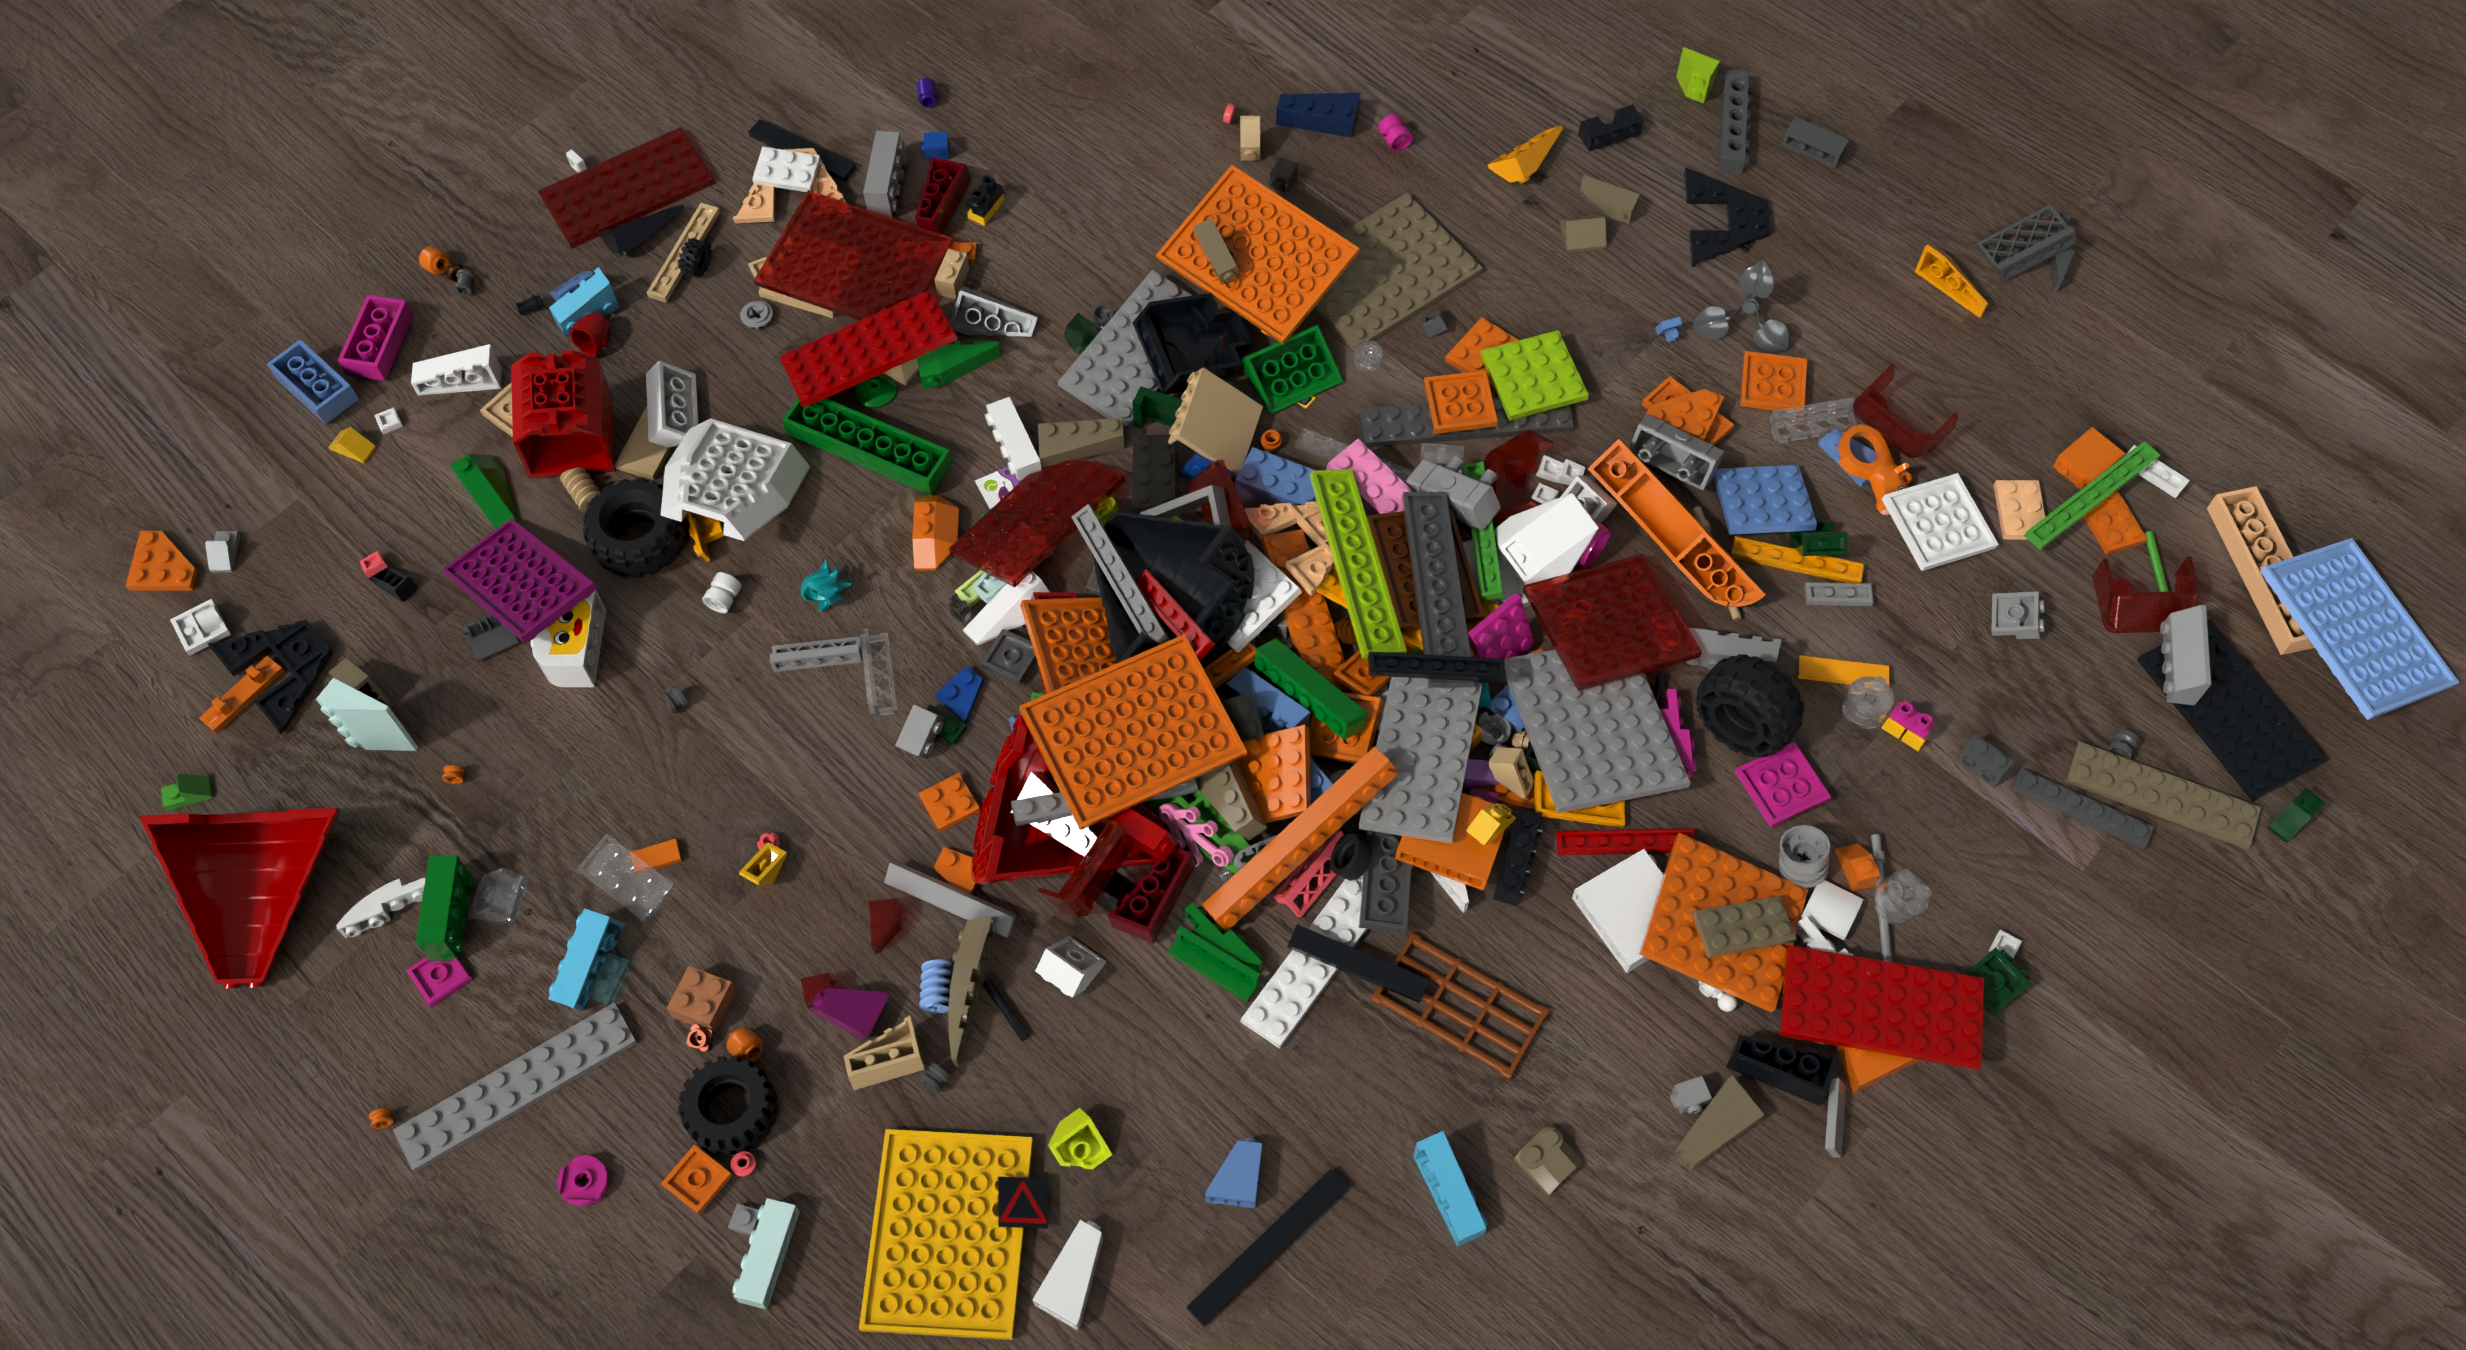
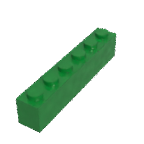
[1254,638,1367,740]

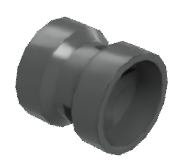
[1093,304,1114,332]
[2108,729,2139,760]

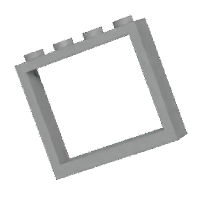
[1140,485,1232,528]

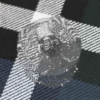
[1842,677,1894,729]
[1872,869,1931,924]

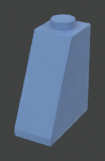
[1205,1138,1262,1208]

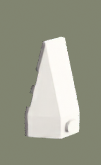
[963,566,1049,645]

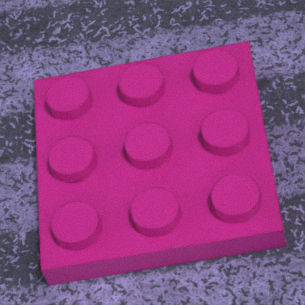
[1468,593,1535,684]
[1734,742,1831,828]

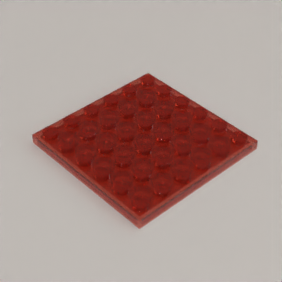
[1523,554,1702,691]

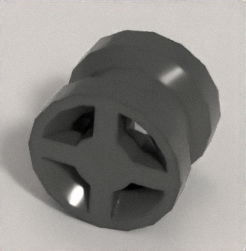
[660,685,688,713]
[919,1063,950,1093]

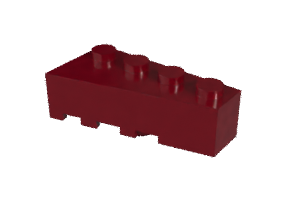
[1108,847,1196,944]

